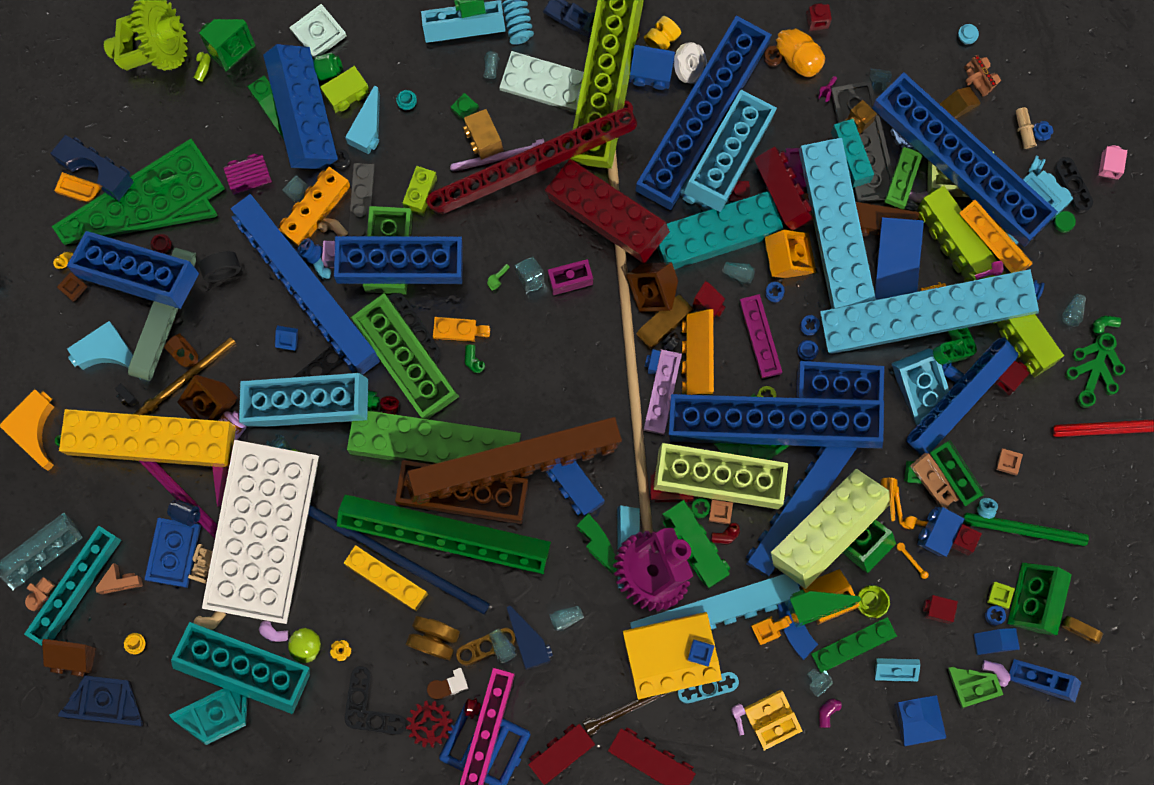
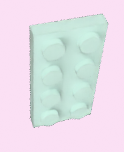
[499,51,584,112]

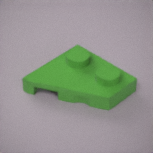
[948,667,1003,708]

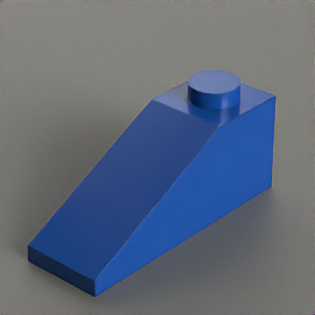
[1009,659,1081,703]

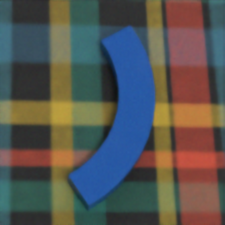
[777,572,818,660]

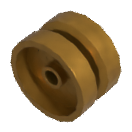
[406,616,460,660]

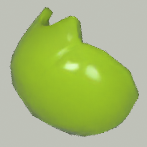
[857,585,890,618]
[288,628,321,663]

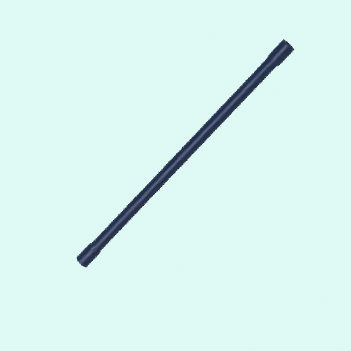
[308,504,490,615]

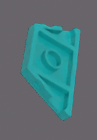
[169,688,248,745]

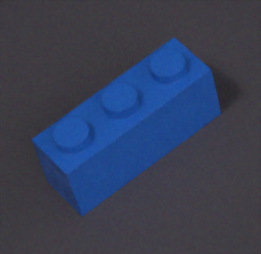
[546,460,605,518]

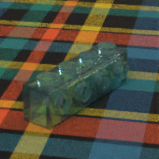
[0,513,83,590]

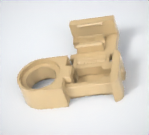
[188,544,213,584]

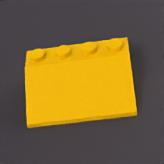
[623,612,722,699]

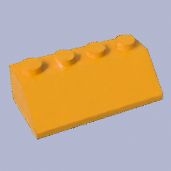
[682,309,714,395]

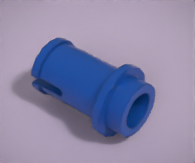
[942,363,964,383]

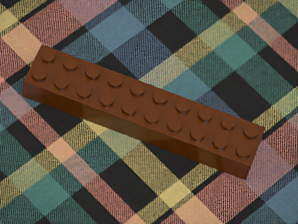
[405,417,622,504]

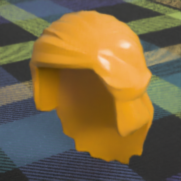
[776,28,825,77]

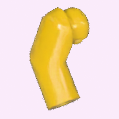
[53,252,73,269]

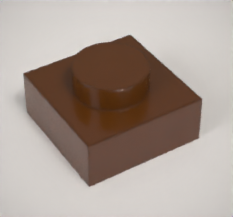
[57,272,87,302]

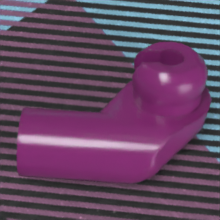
[819,698,842,728]

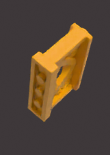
[959,200,1032,273]

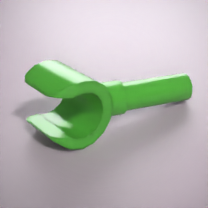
[487,264,510,290]

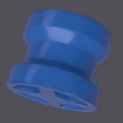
[297,238,323,264]

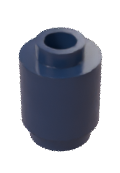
[167,500,201,527]

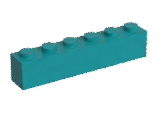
[24,525,121,646]

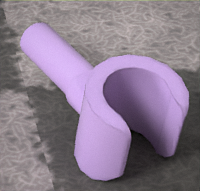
[731,704,746,736]

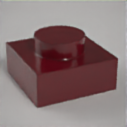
[729,181,750,203]

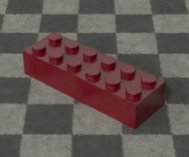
[545,159,670,263]

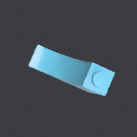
[67,321,141,380]

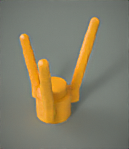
[880,478,903,525]

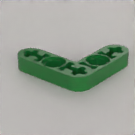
[933,327,977,365]

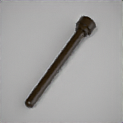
[582,692,671,736]

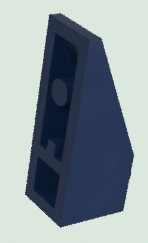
[507,606,553,670]

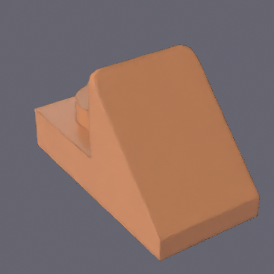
[96,563,143,594]

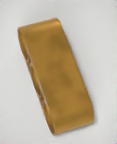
[636,294,694,349]
[456,628,516,666]

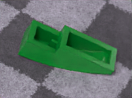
[577,513,618,578]

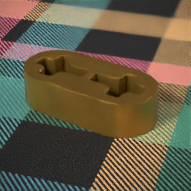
[1062,616,1103,644]

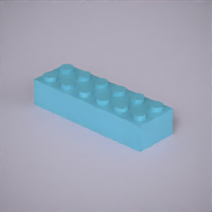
[684,90,777,212]
[239,373,368,428]

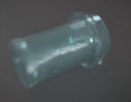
[483,52,500,79]

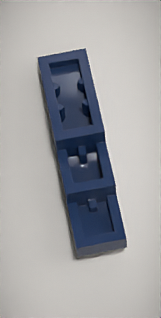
[543,0,595,38]

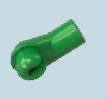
[1093,316,1121,333]

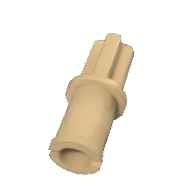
[1016,107,1037,149]

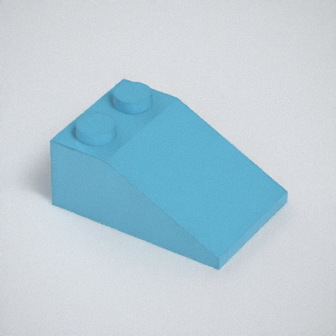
[891,348,949,425]

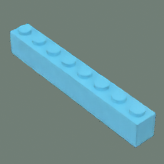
[630,574,800,630]

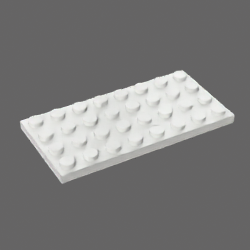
[202,440,319,624]

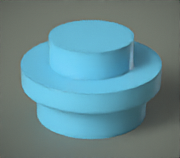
[958,24,979,44]

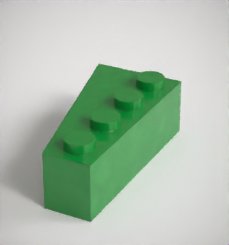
[661,500,730,590]

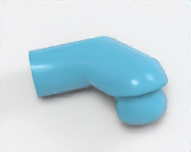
[313,256,331,279]

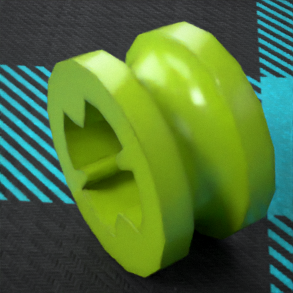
[757,386,776,397]

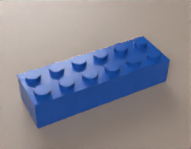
[263,44,338,169]
[67,231,199,309]
[334,236,463,284]

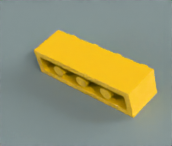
[344,545,428,612]

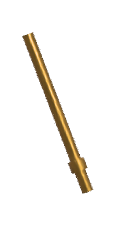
[133,337,236,415]

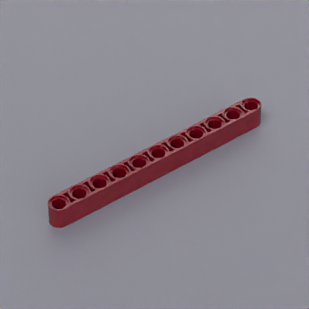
[427,108,637,214]

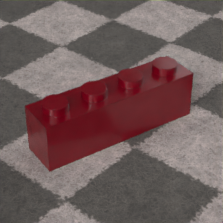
[754,146,813,231]
[607,727,696,785]

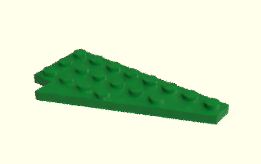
[52,139,225,245]

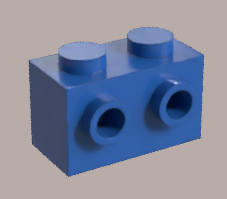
[917,507,964,557]

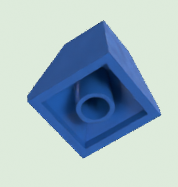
[895,695,946,746]

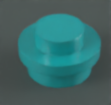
[396,90,417,110]

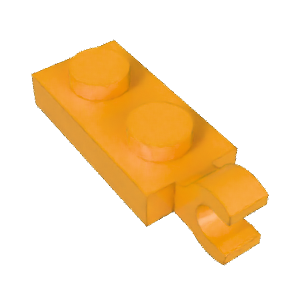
[433,317,490,342]

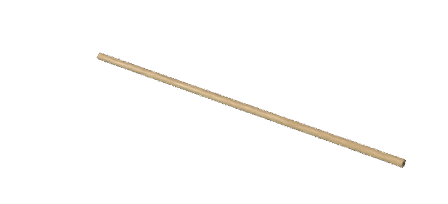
[607,150,653,534]

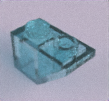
[514,256,544,292]

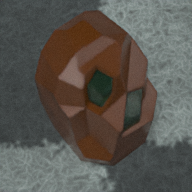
[164,333,198,368]

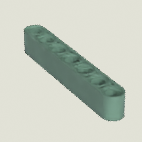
[128,248,197,381]

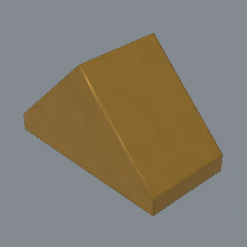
[940,87,981,119]

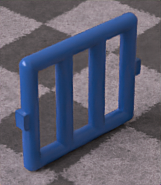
[439,704,531,785]

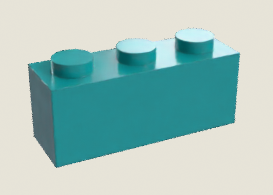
[831,119,874,188]

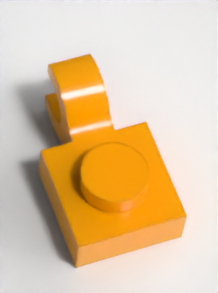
[751,615,792,645]

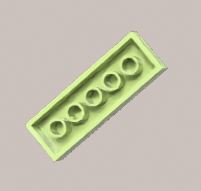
[654,443,788,509]
[771,469,890,589]

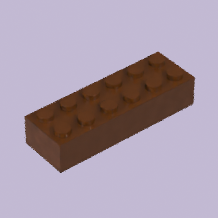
[395,460,529,524]

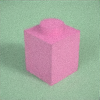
[1098,145,1127,179]

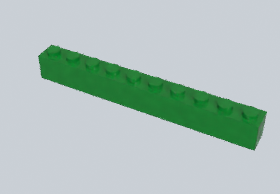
[337,494,551,574]

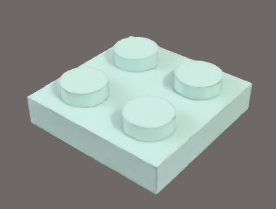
[289,4,347,59]

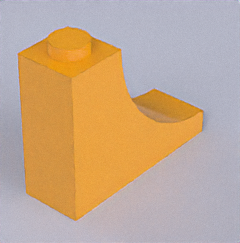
[0,389,54,471]

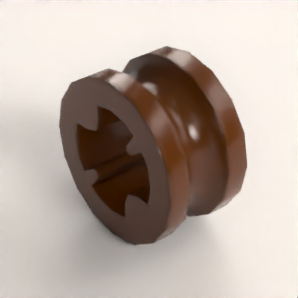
[764,46,783,66]

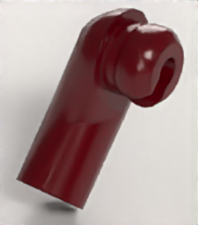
[711,523,740,544]

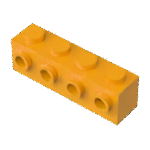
[279,167,351,247]

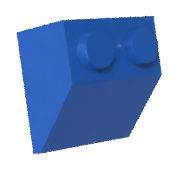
[629,45,675,90]

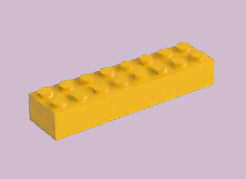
[59,409,236,468]

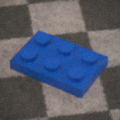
[145,518,201,588]

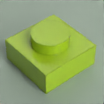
[987,582,1015,609]

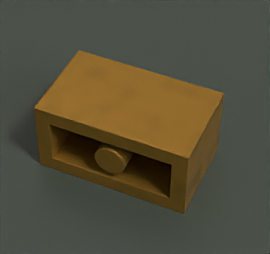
[463,109,504,160]

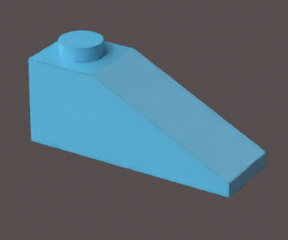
[345,86,380,154]

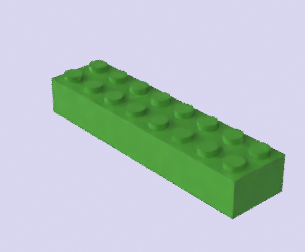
[347,411,521,477]

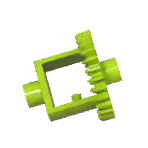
[104,0,188,71]

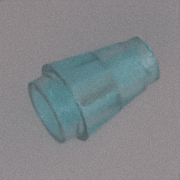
[723,262,755,284]
[1063,294,1086,326]
[550,606,584,631]
[489,629,517,663]

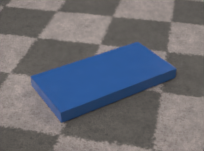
[875,217,924,300]

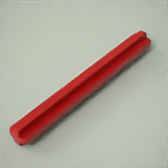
[1052,420,1154,437]

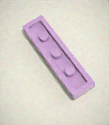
[644,349,682,435]

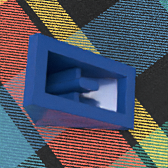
[973,628,1020,655]

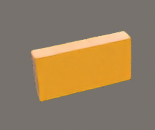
[54,172,101,203]

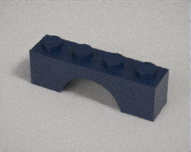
[50,135,134,201]

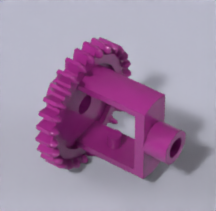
[613,528,693,611]

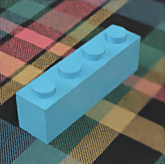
[421,0,505,43]

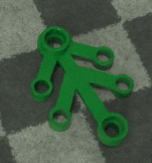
[1065,332,1126,408]

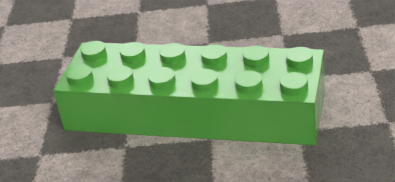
[350,293,459,419]

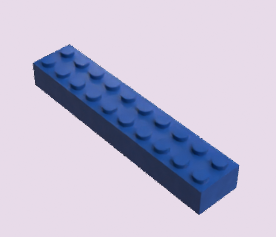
[636,15,772,210]
[872,72,1058,247]
[230,194,380,375]
[669,394,884,448]

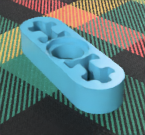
[678,672,739,704]

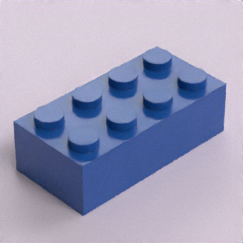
[796,361,884,401]

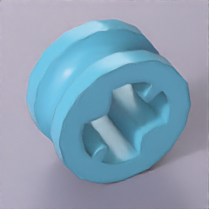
[1028,155,1046,176]
[977,498,998,519]

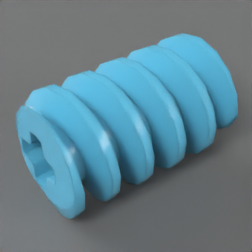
[502,0,534,45]

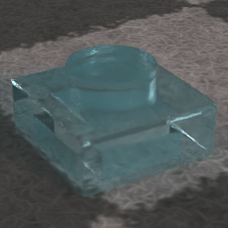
[282,175,310,203]

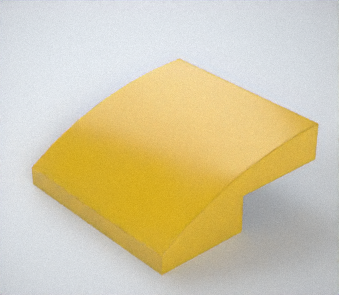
[744,690,802,750]

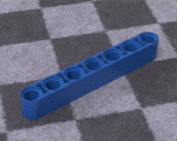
[907,337,1018,456]

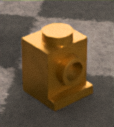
[845,100,877,135]

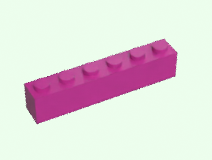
[460,668,515,785]

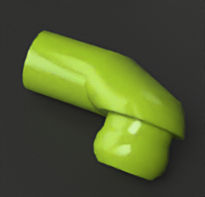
[193,52,211,82]

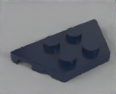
[58,676,143,726]

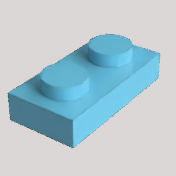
[874,658,920,681]

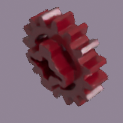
[406,701,453,748]

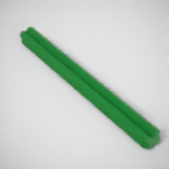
[963,513,1089,546]

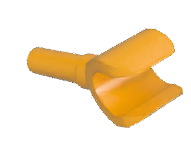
[902,516,928,530]

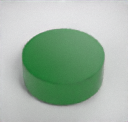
[1054,211,1076,233]

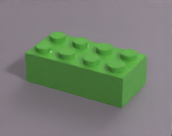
[363,206,413,295]

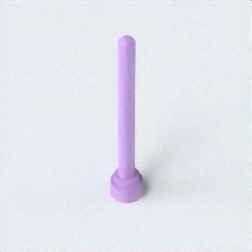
[450,139,544,171]

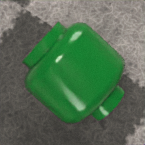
[314,53,343,82]

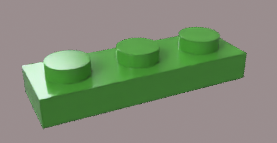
[884,147,922,209]

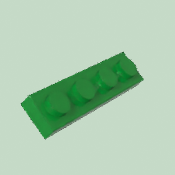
[811,617,897,674]

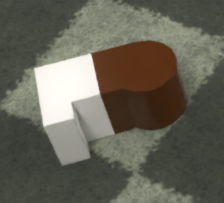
[427,668,469,700]

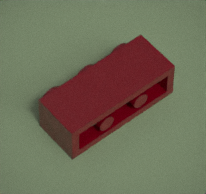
[528,724,595,785]

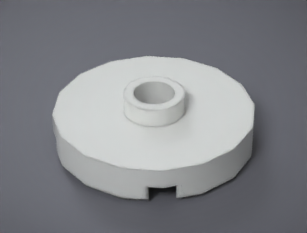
[674,42,707,83]

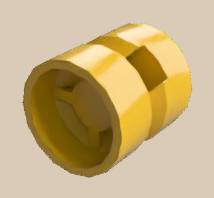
[644,16,682,50]

